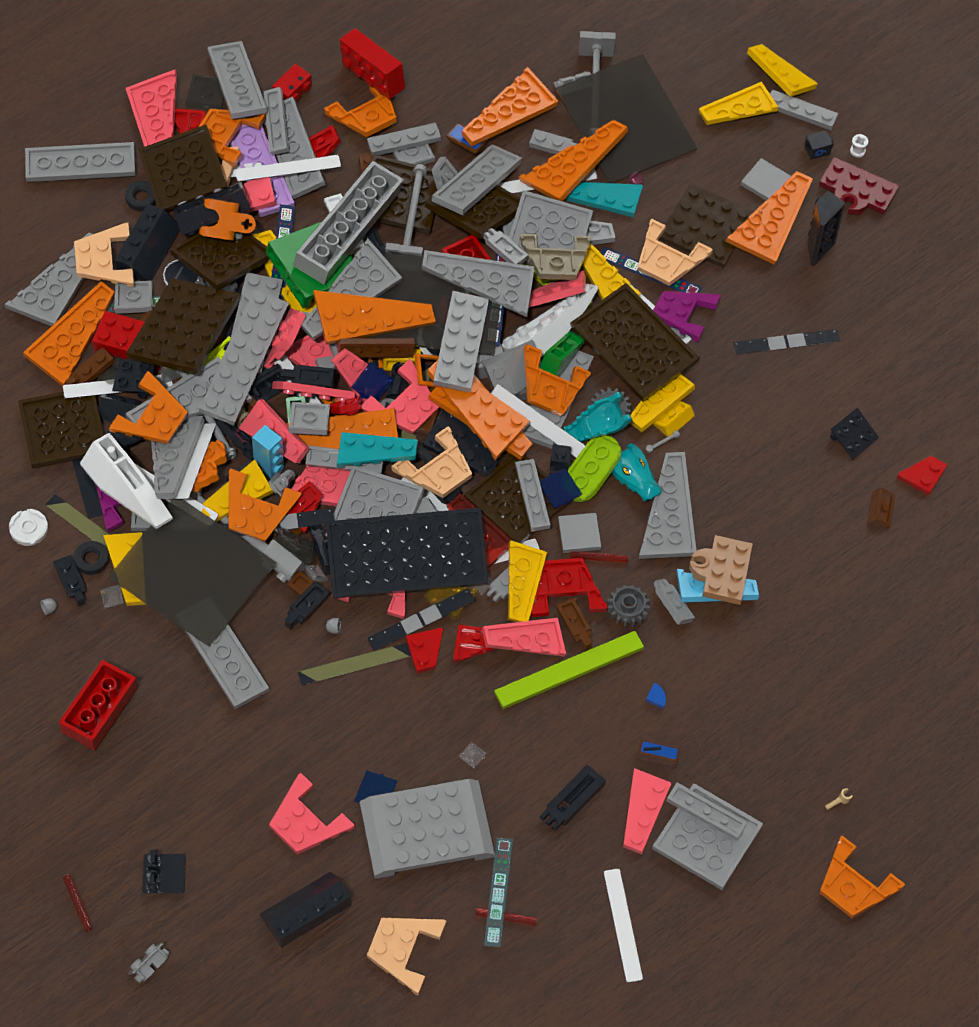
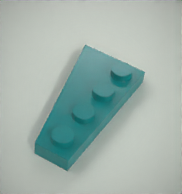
[564,182,643,217]
[337,432,418,468]

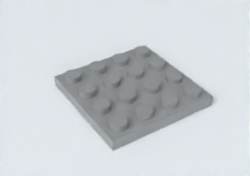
[509,190,593,265]
[325,466,425,537]
[652,783,763,890]

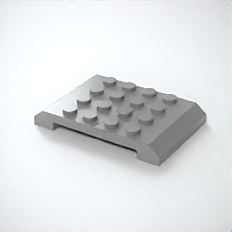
[360,779,495,879]

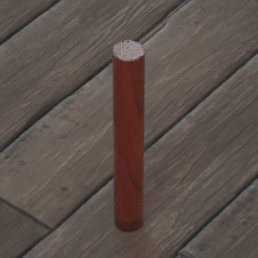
[570,551,628,563]
[63,875,93,932]
[475,907,537,926]

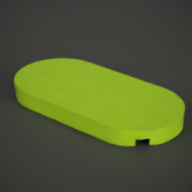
[562,435,622,502]

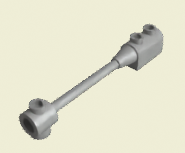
[189,489,307,583]

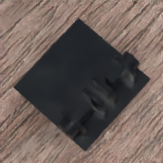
[112,358,155,398]
[830,407,879,459]
[142,850,185,894]

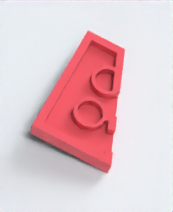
[331,348,390,403]

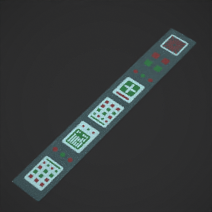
[484,837,513,947]

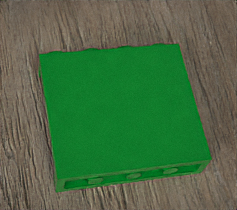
[266,222,352,308]

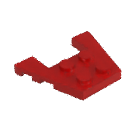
[531,558,607,617]

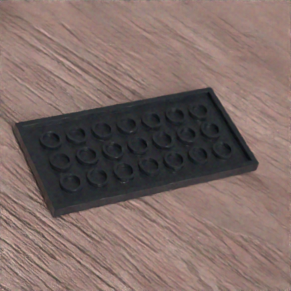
[326,508,488,599]

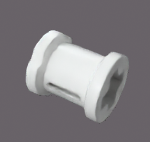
[850,134,868,158]

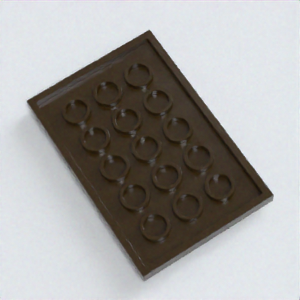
[126,278,241,374]
[570,283,700,402]

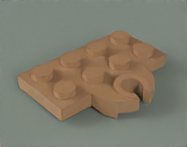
[689,535,753,605]

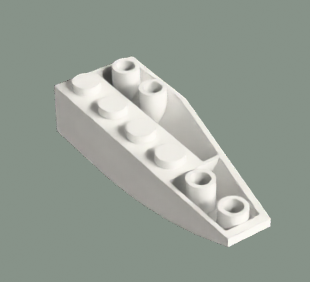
[501,284,598,357]
[80,433,173,529]

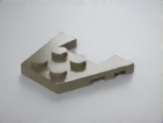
[519,234,591,280]

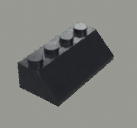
[174,182,251,236]
[807,191,845,267]
[115,204,180,281]
[260,872,351,948]

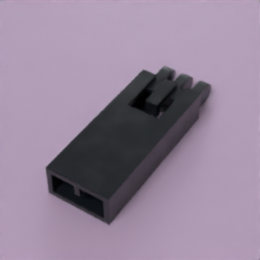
[539,765,606,831]

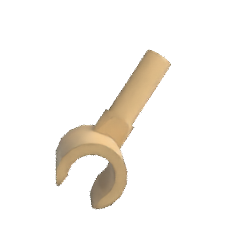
[825,788,853,810]

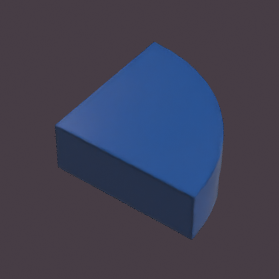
[646,683,666,709]

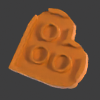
[191,440,227,492]

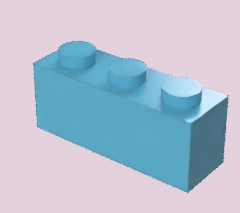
[252,425,284,478]

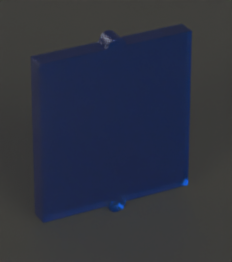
[351,361,393,400]
[540,468,582,509]
[354,770,398,803]

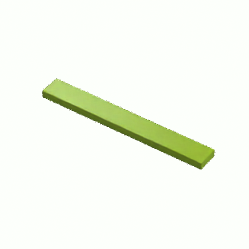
[494,631,644,709]

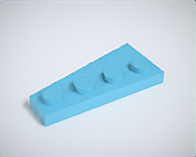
[676,569,759,602]

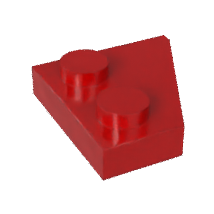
[174,108,206,134]
[309,125,341,158]
[330,396,362,415]
[897,456,948,496]
[287,481,322,534]
[453,625,495,662]
[406,627,443,674]

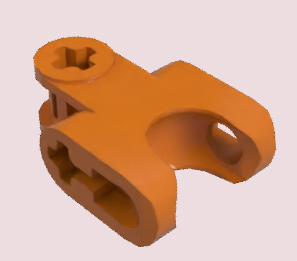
[199,198,256,240]

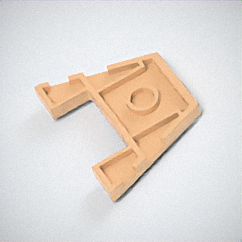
[638,219,713,286]
[74,223,134,287]
[391,426,472,498]
[367,918,446,996]

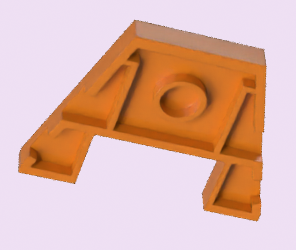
[324,86,397,137]
[199,109,266,168]
[524,344,591,416]
[109,371,188,444]
[228,469,301,542]
[820,836,905,918]

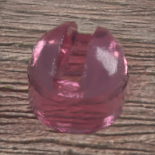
[629,172,643,185]

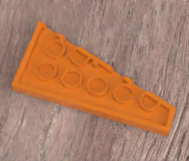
[519,120,628,201]
[725,171,813,265]

